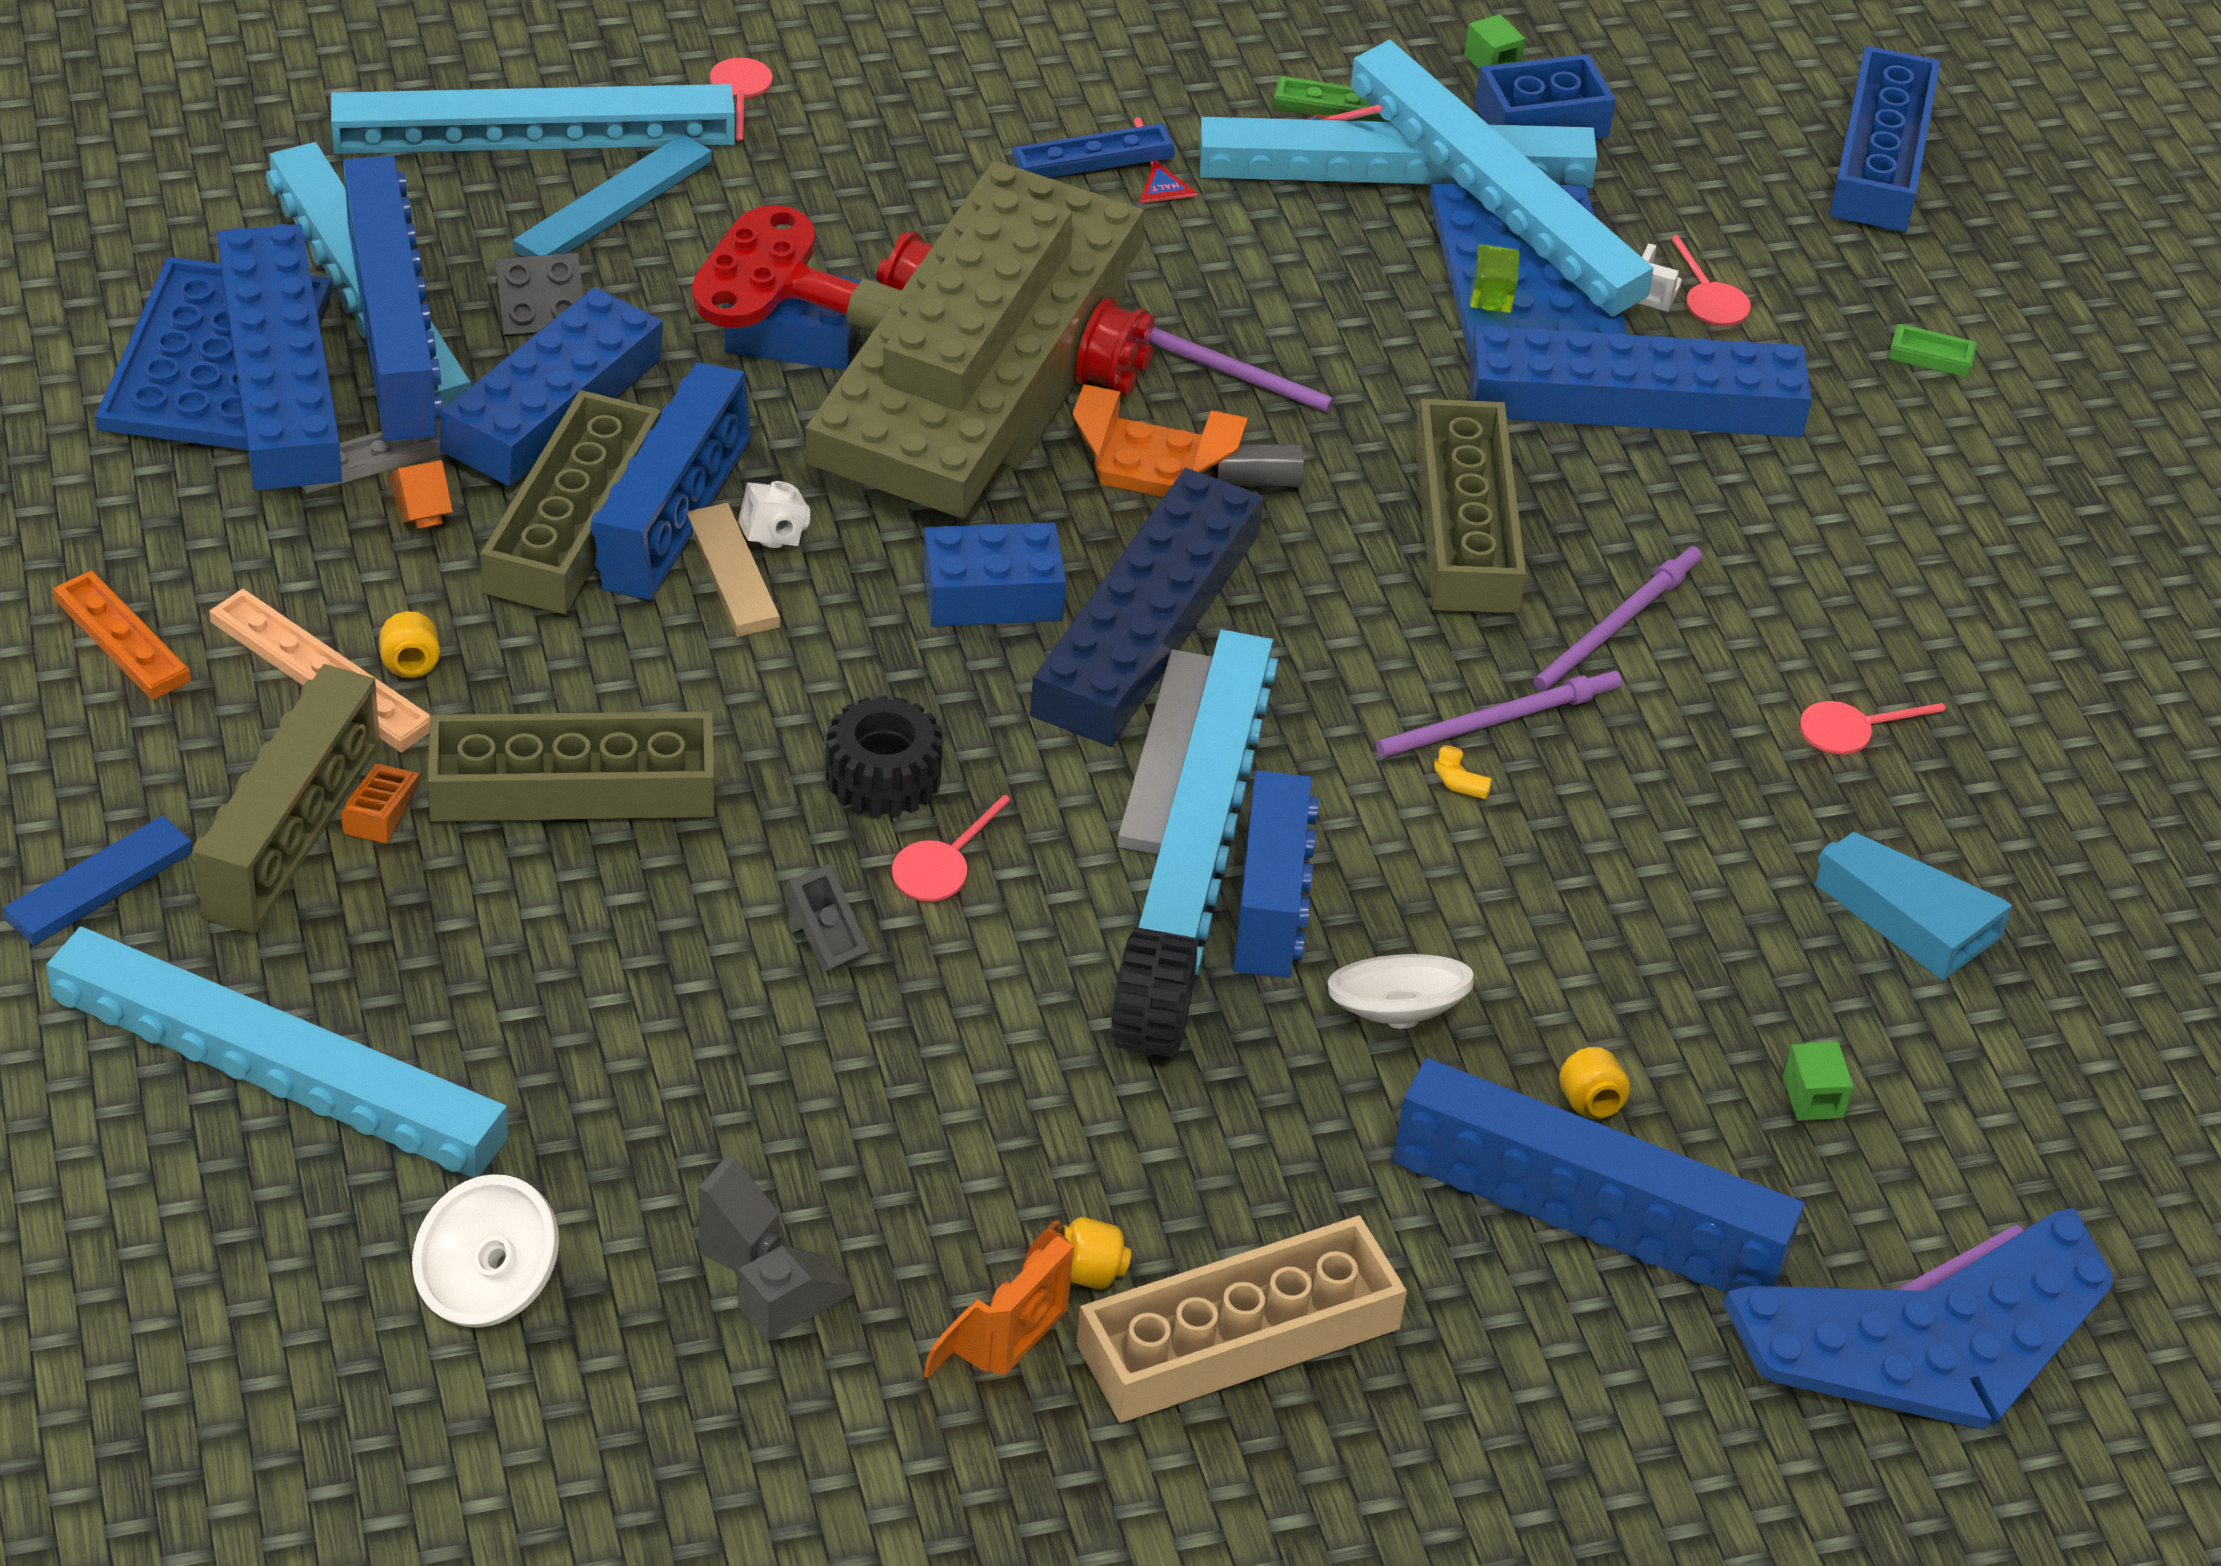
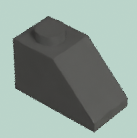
[699,1154,782,1273]
[738,1245,853,1341]

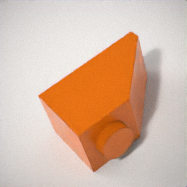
[387,460,453,529]

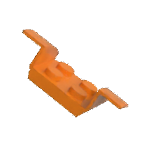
[1072,384,1248,497]
[924,1220,1074,1378]

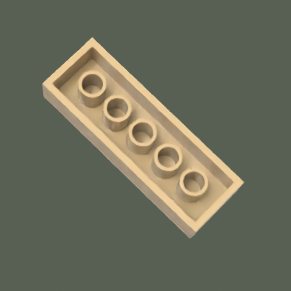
[1076,1215,1407,1423]

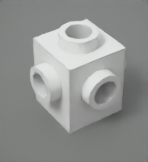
[738,481,810,548]

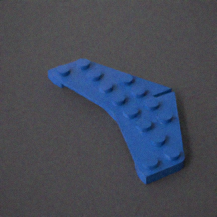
[1722,1208,2113,1430]

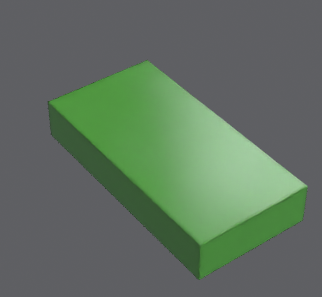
[1888,324,1977,378]

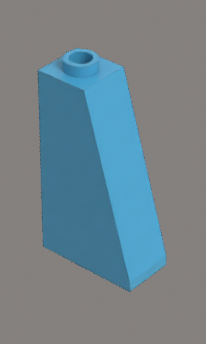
[1815,832,2012,980]

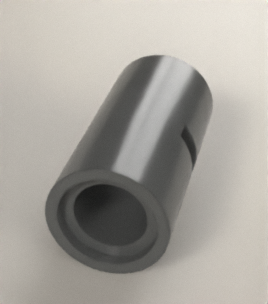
[1213,444,1304,487]

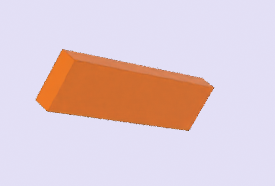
[53,570,191,700]

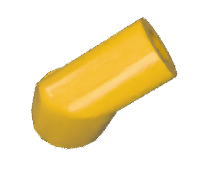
[1434,745,1492,800]

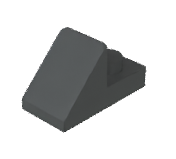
[786,863,870,972]

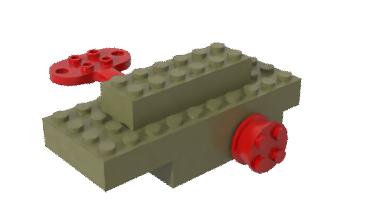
[692,160,1155,519]

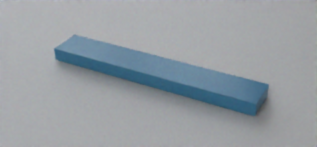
[513,134,712,257]

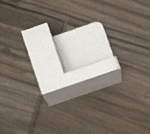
[1638,244,1682,312]

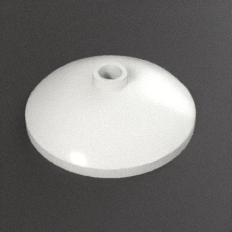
[1328,954,1474,1029]
[412,1175,559,1327]

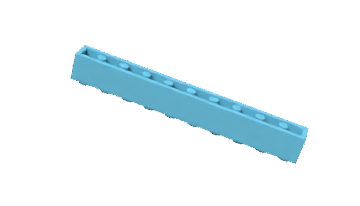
[1351,39,1654,317]
[331,84,735,154]
[1199,117,1597,188]
[266,142,471,409]
[1138,629,1279,976]
[46,926,508,1178]

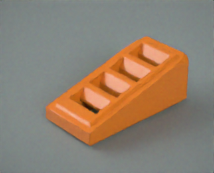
[341,763,421,844]

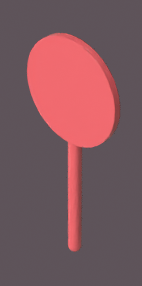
[710,58,772,141]
[1672,235,1751,326]
[1800,701,1946,755]
[892,795,1010,902]

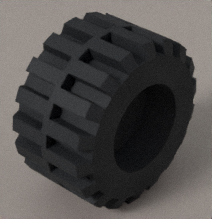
[826,696,943,817]
[1111,927,1197,1058]

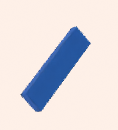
[1012,123,1175,178]
[3,815,193,946]

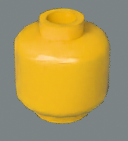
[379,611,440,679]
[1559,1047,1631,1120]
[1058,1217,1131,1290]

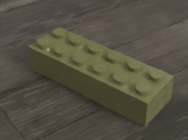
[480,390,661,615]
[1415,399,1526,613]
[192,664,380,934]
[428,711,714,821]

